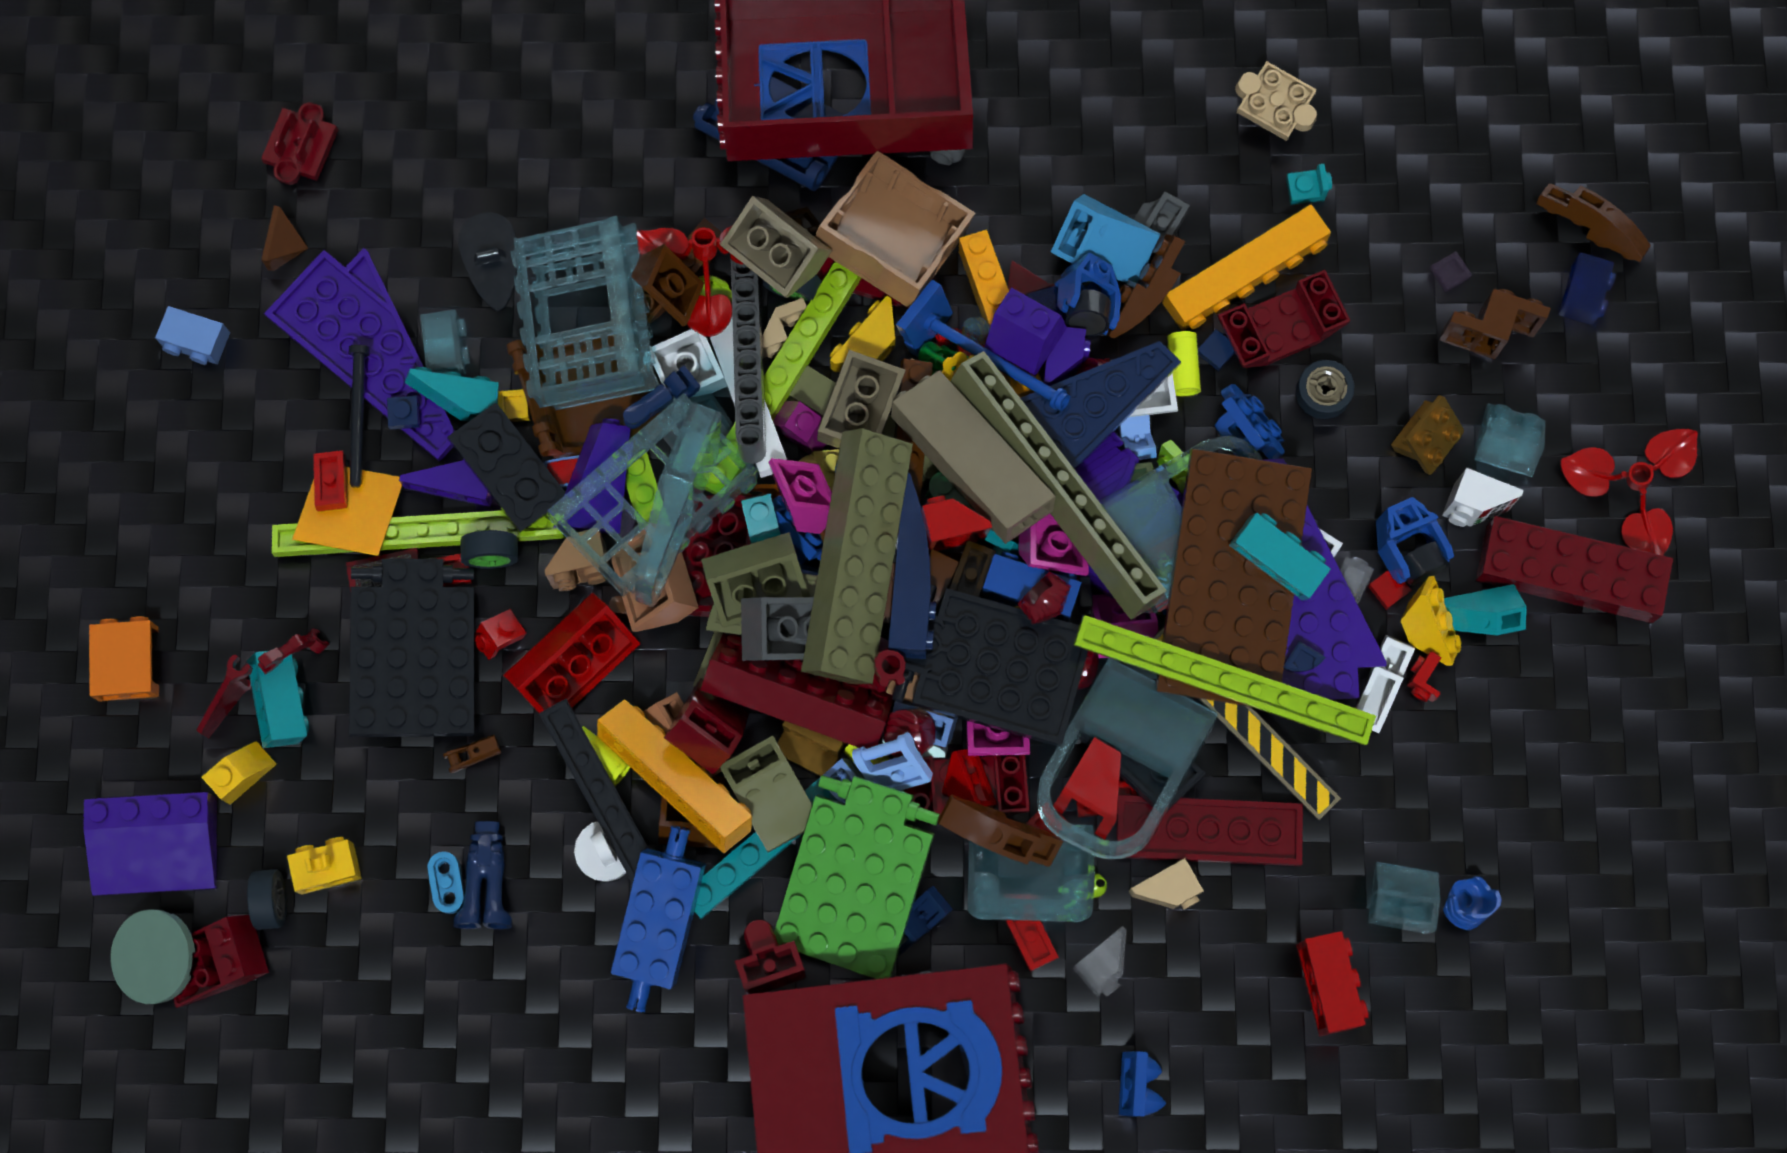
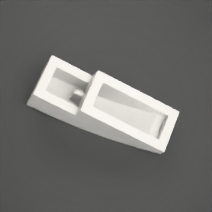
[1356,634,1415,733]

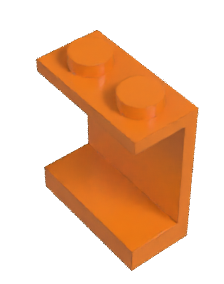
[89,616,159,701]

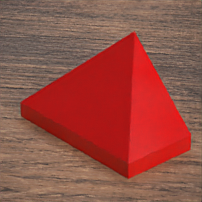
[942,749,997,807]

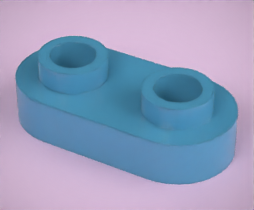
[427,852,465,914]

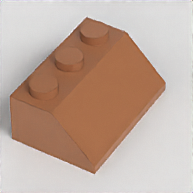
[610,524,699,632]

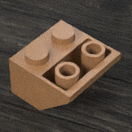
[545,528,612,591]

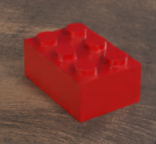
[1296,931,1368,1037]

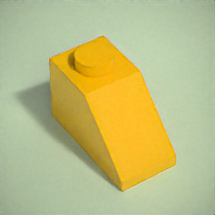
[202,741,277,805]

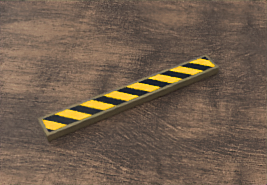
[1153,627,1341,820]

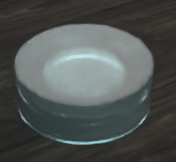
[962,317,990,346]

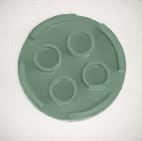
[111,910,195,1004]

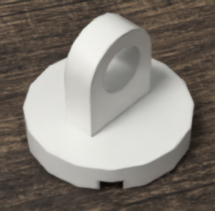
[574,821,626,882]

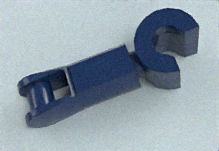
[623,365,701,429]

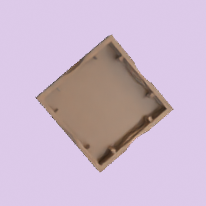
[815,151,975,308]

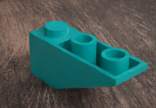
[405,367,499,422]
[1444,584,1527,635]

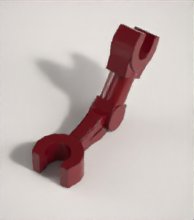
[258,628,330,674]

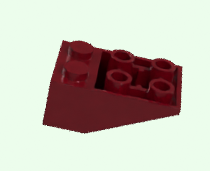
[664,678,749,774]
[173,914,269,1008]

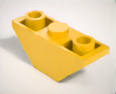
[830,295,895,373]
[1401,576,1461,666]

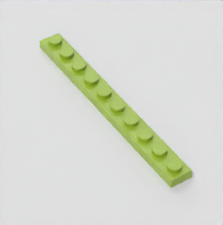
[698,261,861,500]
[272,507,573,557]
[1073,615,1376,745]

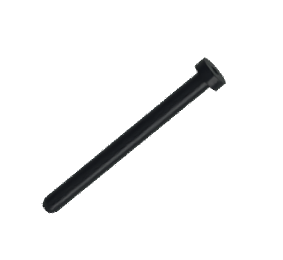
[349,345,370,488]

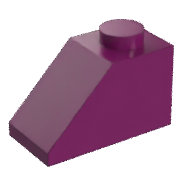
[773,401,826,455]

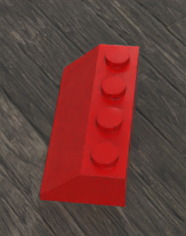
[921,495,992,553]
[503,593,640,713]

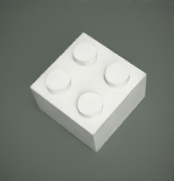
[646,329,727,406]

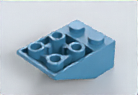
[1051,194,1161,283]

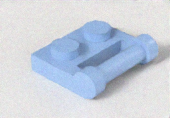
[852,732,933,791]

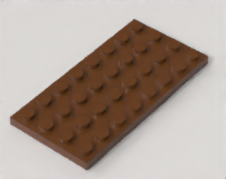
[1155,449,1312,707]

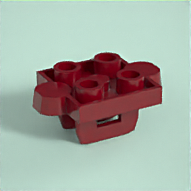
[261,102,338,185]

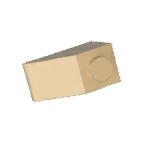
[1129,858,1204,910]

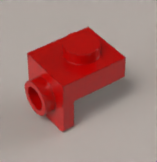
[474,609,526,660]
[1407,651,1441,702]

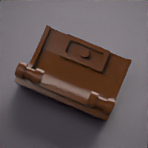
[506,310,669,458]

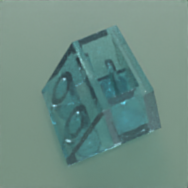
[1474,403,1545,477]
[1368,862,1440,934]

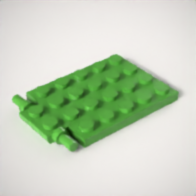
[774,775,940,979]

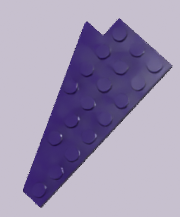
[264,248,455,462]
[1264,459,1387,700]

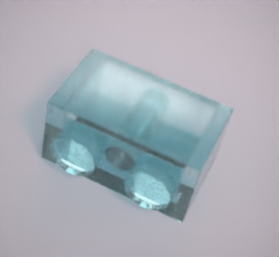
[420,309,470,375]

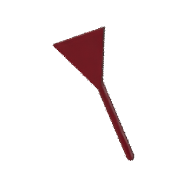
[1008,260,1058,295]

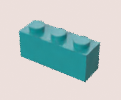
[1229,513,1331,601]
[247,651,309,748]

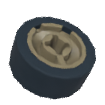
[1296,360,1355,419]

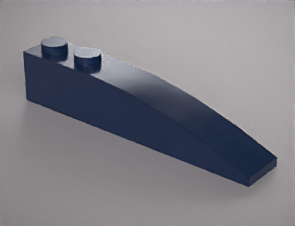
[888,473,936,659]

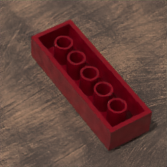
[1475,516,1673,623]
[700,633,894,749]

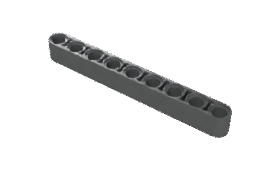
[731,259,766,464]

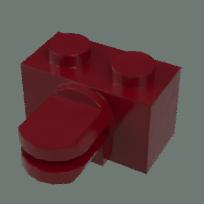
[735,920,806,995]

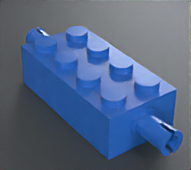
[611,825,706,1012]

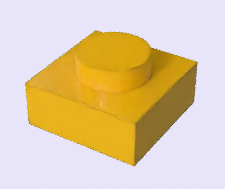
[498,389,530,422]

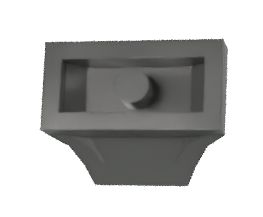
[1134,191,1190,253]

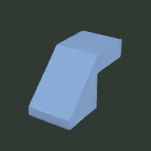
[1119,415,1157,460]

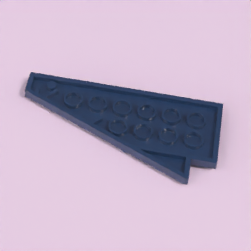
[1020,341,1181,470]

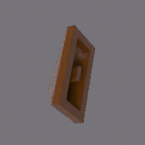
[261,206,308,271]

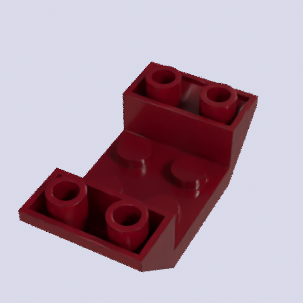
[1218,270,1351,368]
[904,755,1030,822]

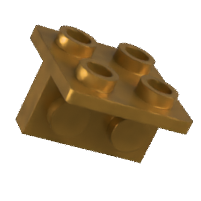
[1391,395,1464,475]
[778,721,846,776]

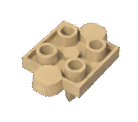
[1235,61,1317,141]

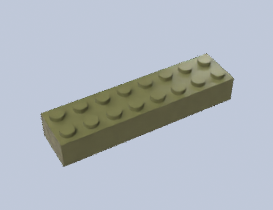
[801,428,913,684]

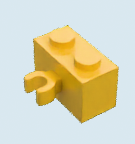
[287,837,362,895]

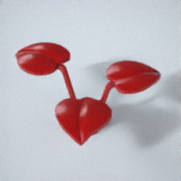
[637,226,743,337]
[1560,429,1698,556]

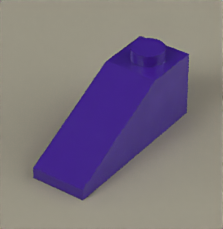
[399,460,493,507]

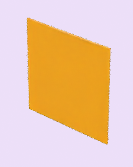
[292,467,402,556]

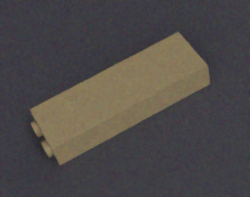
[891,370,1056,544]

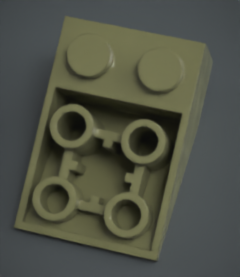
[720,735,812,853]

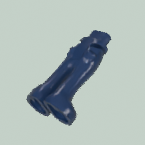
[453,821,512,929]

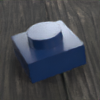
[387,396,420,430]

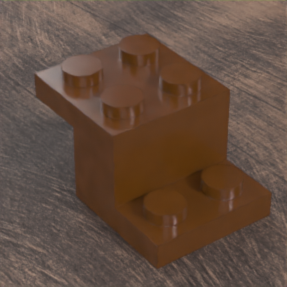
[1439,289,1551,359]

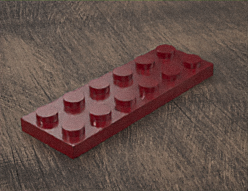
[1116,795,1303,866]

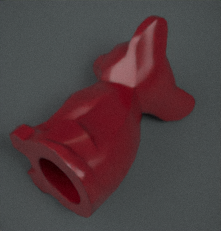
[873,649,905,693]

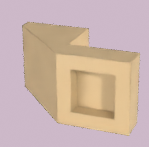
[762,298,807,358]

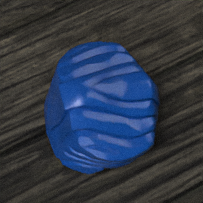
[1443,876,1502,930]

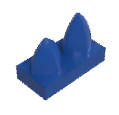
[1119,1051,1166,1117]

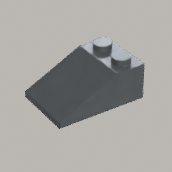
[741,597,814,661]

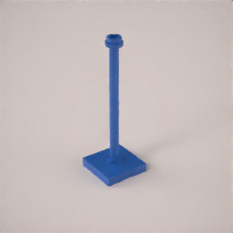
[896,280,1070,411]

